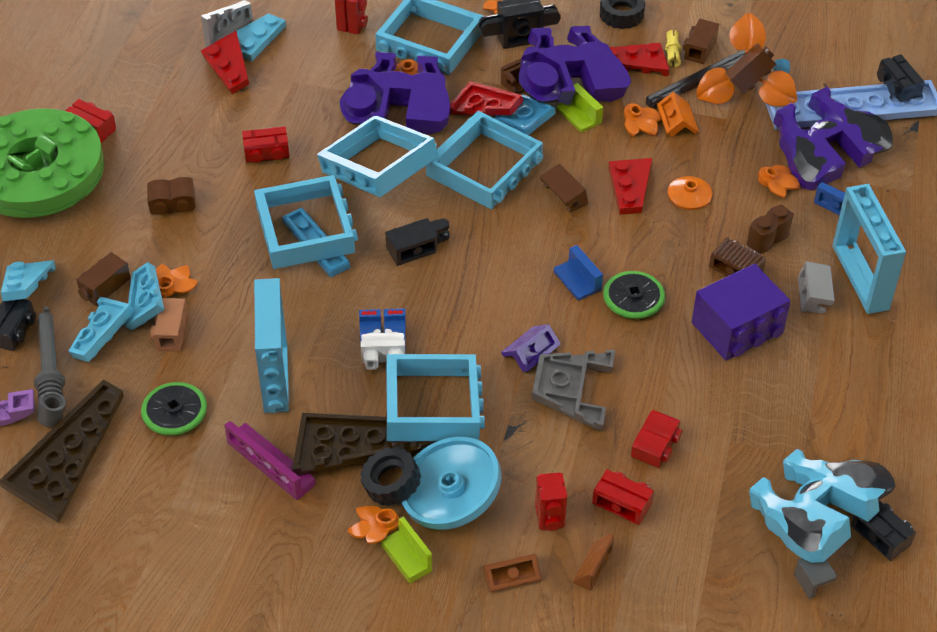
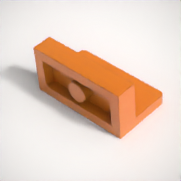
[657,92,699,137]

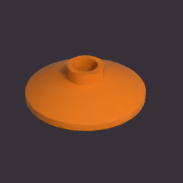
[668,176,713,210]

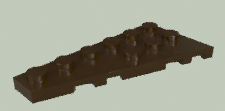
[0,379,124,523]
[292,413,437,476]

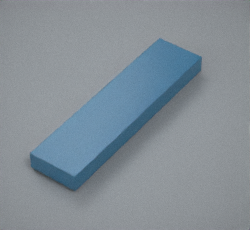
[282,207,350,278]

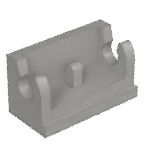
[798,261,835,313]

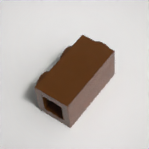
[683,18,719,65]
[725,43,776,94]
[76,252,131,306]

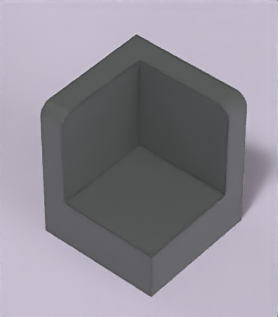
[794,558,837,599]

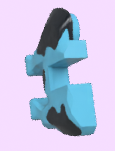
[749,449,896,563]

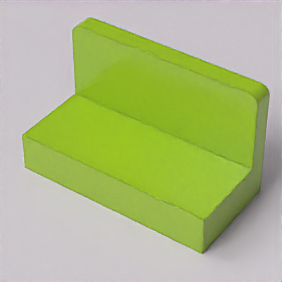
[557,83,603,132]
[381,517,432,584]

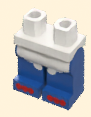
[359,308,406,370]

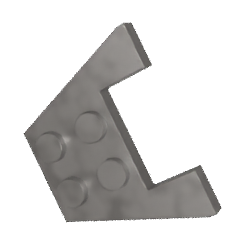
[531,350,615,431]

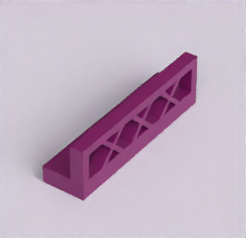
[224,421,316,500]

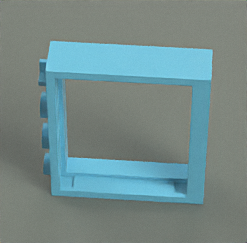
[375,0,483,75]
[426,111,544,209]
[317,116,438,197]
[254,175,358,269]
[832,184,906,314]
[254,278,289,413]
[386,354,485,441]

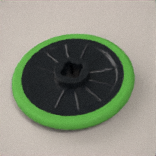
[603,271,665,319]
[141,382,207,435]

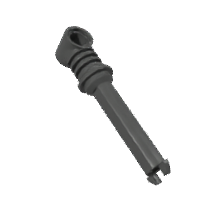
[34,306,66,427]

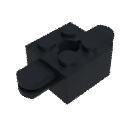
[478,0,561,49]

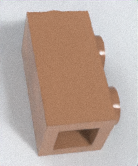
[151,298,188,351]

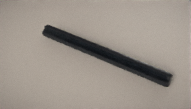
[645,50,745,108]

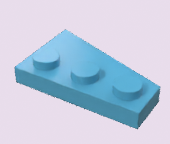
[237,13,286,61]
[1,260,56,301]
[125,262,164,330]
[69,297,135,362]

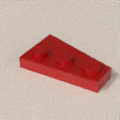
[200,31,250,94]
[609,43,669,76]
[450,81,524,115]
[608,158,652,215]

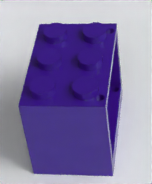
[691,264,791,361]

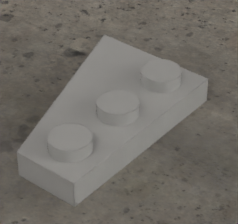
[201,0,253,48]

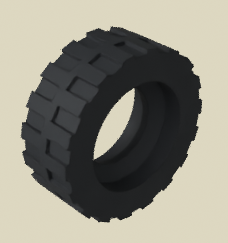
[600,0,645,29]
[360,447,421,506]

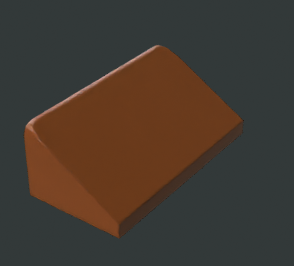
[573,534,614,590]
[482,553,542,592]

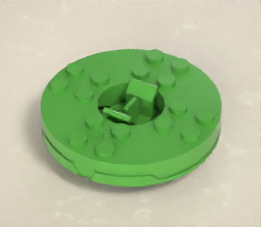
[0,109,104,218]

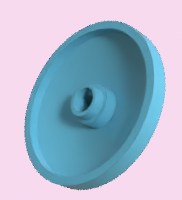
[402,437,502,530]

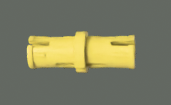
[665,30,682,67]

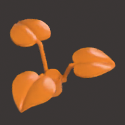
[697,13,798,107]

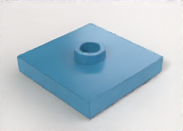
[494,94,556,135]

